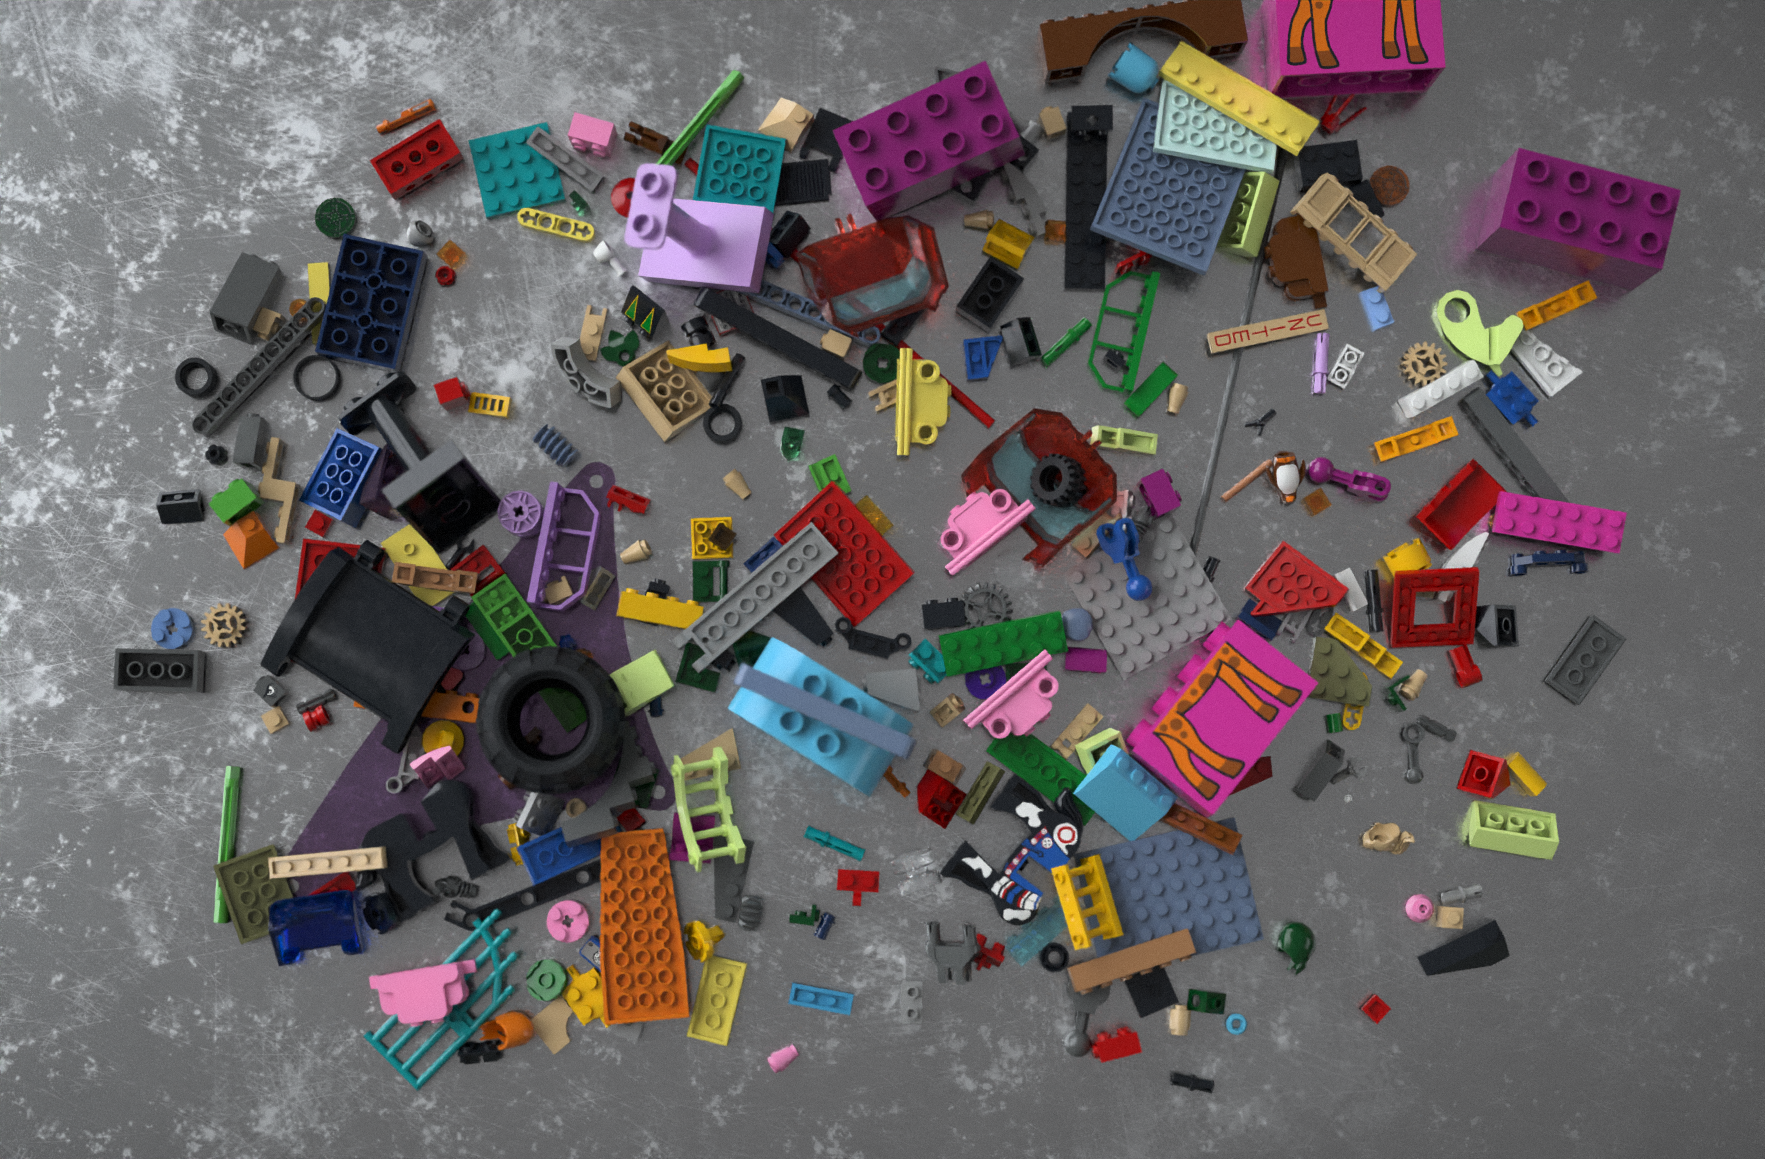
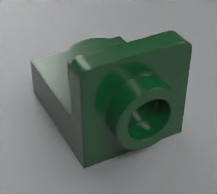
[789,904,820,926]

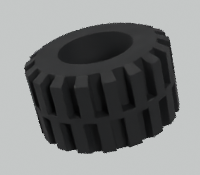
[1030,453,1087,508]

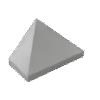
[578,566,615,611]

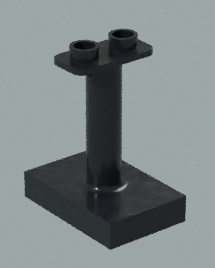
[338,371,501,554]

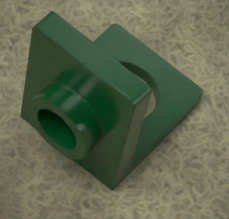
[1384,675,1410,712]
[1187,989,1226,1015]

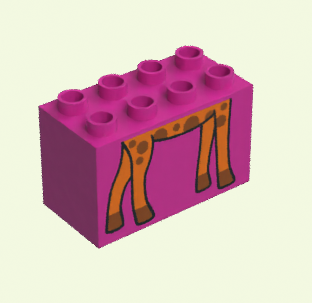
[1261,0,1446,98]
[1125,620,1318,818]

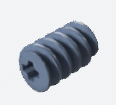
[533,424,579,468]

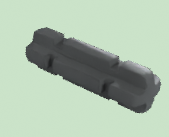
[296,689,337,714]
[1417,715,1457,742]

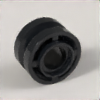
[1039,942,1069,972]

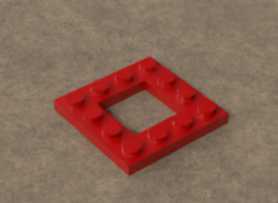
[1390,567,1480,648]

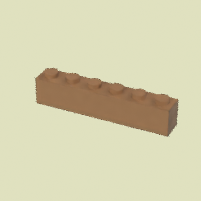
[1067,928,1196,995]

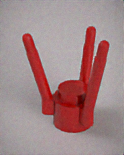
[1319,94,1367,135]

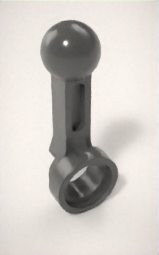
[1403,723,1425,784]

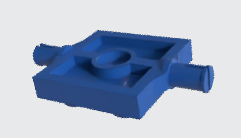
[1485,370,1539,427]

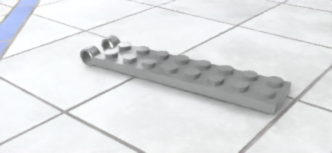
[672,522,838,674]

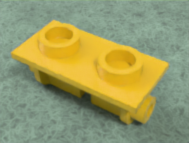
[506,823,530,866]

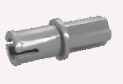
[1441,884,1483,905]

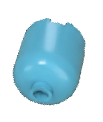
[1108,42,1159,93]

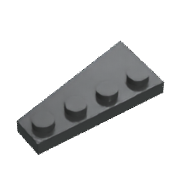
[714,835,754,923]

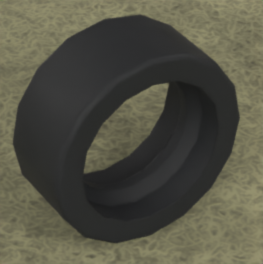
[175,357,217,398]
[703,404,742,444]

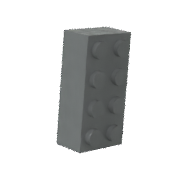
[113,648,205,693]

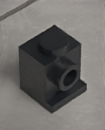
[711,650,737,672]

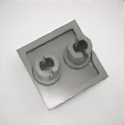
[514,791,565,836]

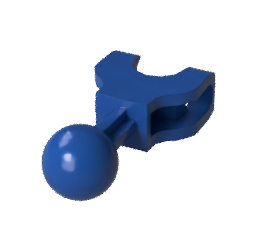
[1096,518,1152,601]

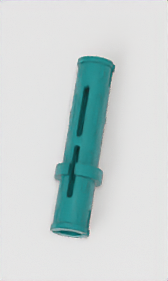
[803,825,866,862]

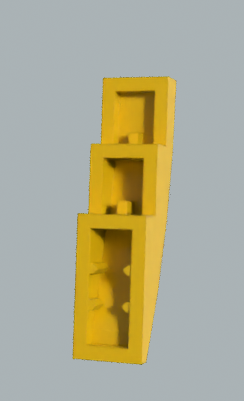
[1324,613,1403,680]

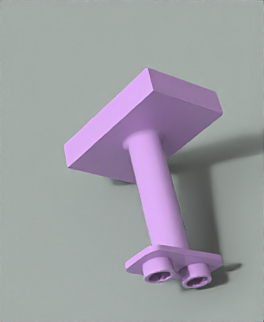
[625,164,774,293]

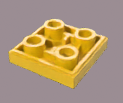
[691,517,733,560]

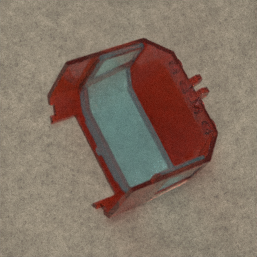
[796,213,949,339]
[961,408,1117,568]

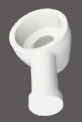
[593,240,627,277]

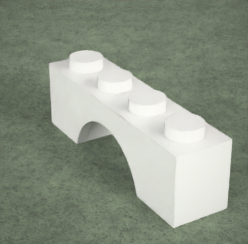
[1397,359,1484,418]

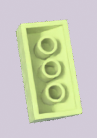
[1215,172,1279,257]
[1469,800,1559,860]

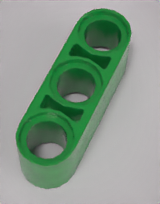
[1124,361,1178,418]

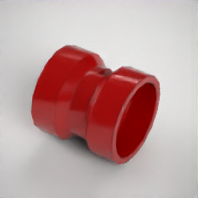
[302,705,331,732]

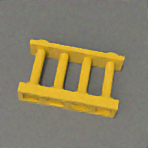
[1051,854,1124,950]

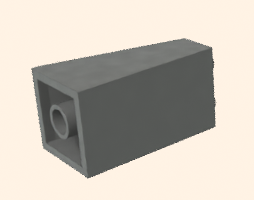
[209,252,282,345]

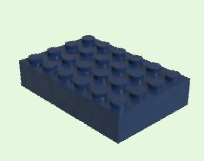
[315,234,428,373]

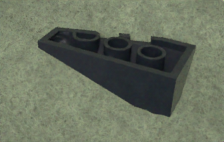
[1417,919,1510,976]

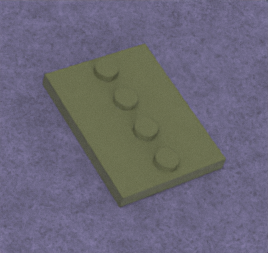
[213,844,302,944]

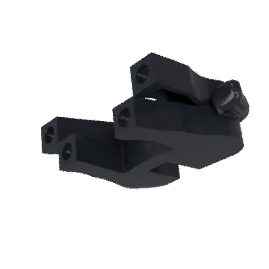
[355,780,513,923]

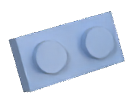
[1360,286,1394,331]

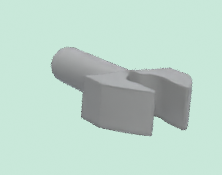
[1331,757,1368,784]

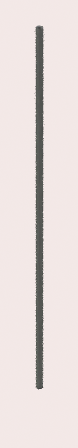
[1190,147,1288,556]

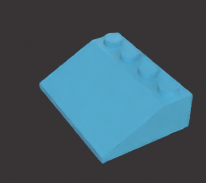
[1073,744,1178,841]

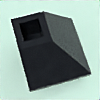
[761,375,810,423]

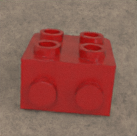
[1114,249,1152,275]

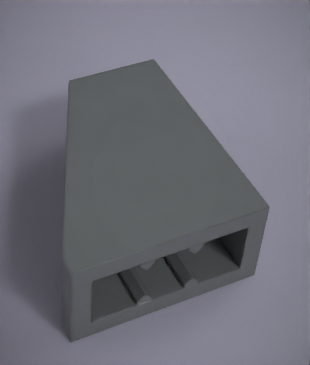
[233,413,265,469]
[1297,739,1345,802]

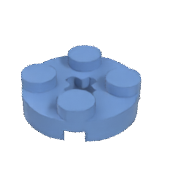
[151,608,194,650]

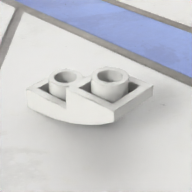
[1327,343,1365,389]

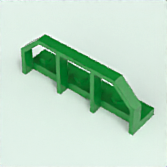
[1087,271,1160,396]

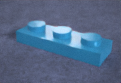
[788,983,854,1015]

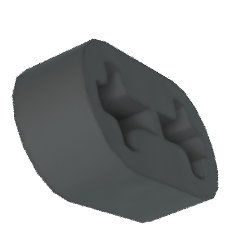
[1306,607,1334,637]

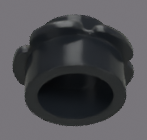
[205,444,225,465]

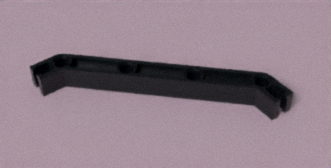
[444,827,645,931]

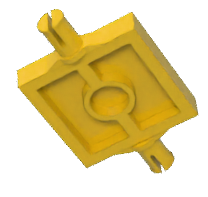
[562,965,611,1028]

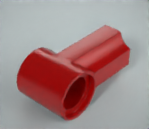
[1449,644,1483,688]

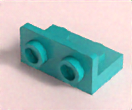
[908,638,946,685]

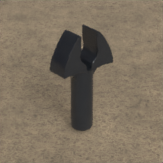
[445,535,475,570]

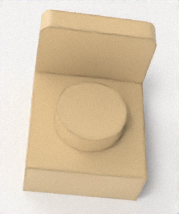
[930,693,965,728]

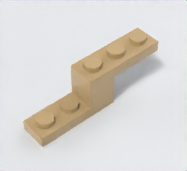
[258,437,300,545]

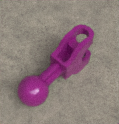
[1308,457,1391,503]

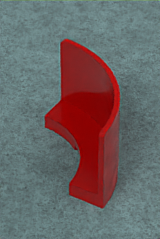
[1416,458,1507,550]

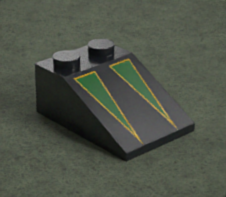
[621,285,670,341]

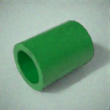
[1326,713,1343,733]

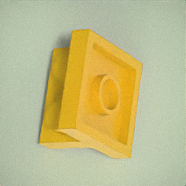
[982,219,1035,269]

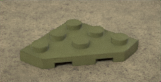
[1307,636,1372,707]

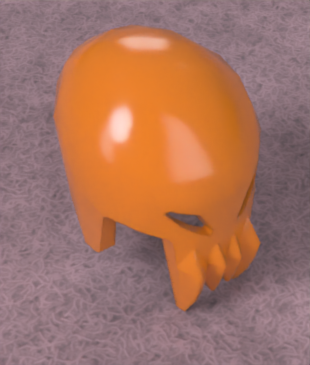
[479,1011,534,1050]

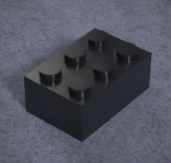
[1293,140,1363,193]
[955,256,1024,333]

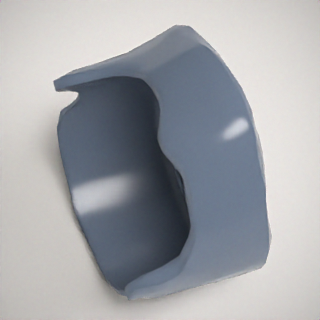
[1062,608,1093,641]

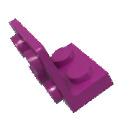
[669,812,715,864]

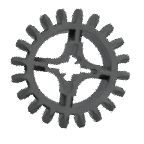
[959,582,1013,629]

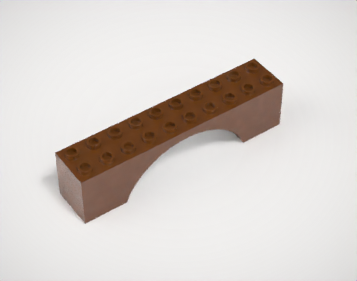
[1037,0,1248,82]

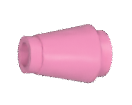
[767,1045,799,1073]

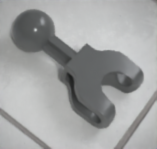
[1065,976,1111,1057]

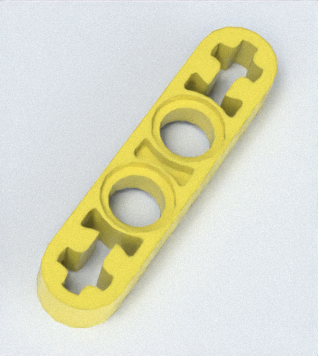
[517,208,595,243]

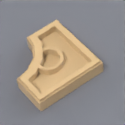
[531,995,574,1055]

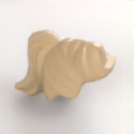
[1363,822,1415,855]

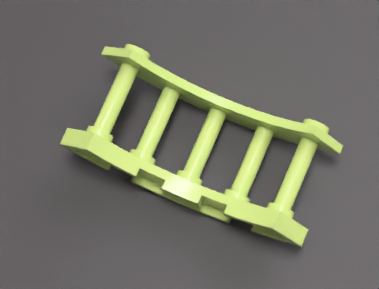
[671,747,746,872]

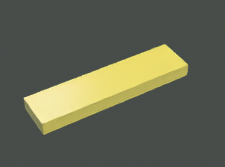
[308,262,331,345]

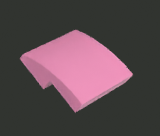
[410,746,466,789]

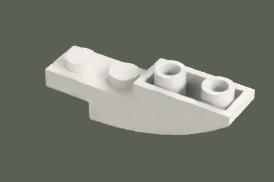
[1434,532,1489,604]

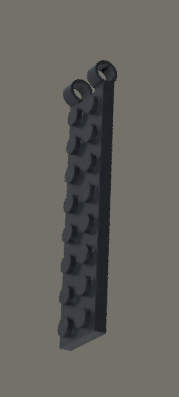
[1064,112,1107,291]

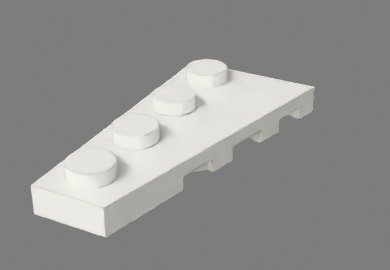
[1511,328,1583,398]

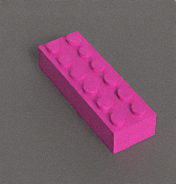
[1492,491,1627,553]

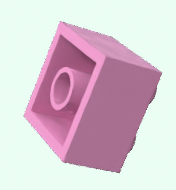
[568,112,618,158]

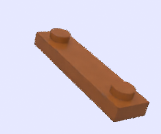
[1159,803,1243,855]

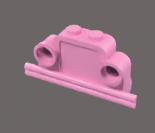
[941,489,1036,576]
[964,650,1058,739]
[369,959,477,1027]

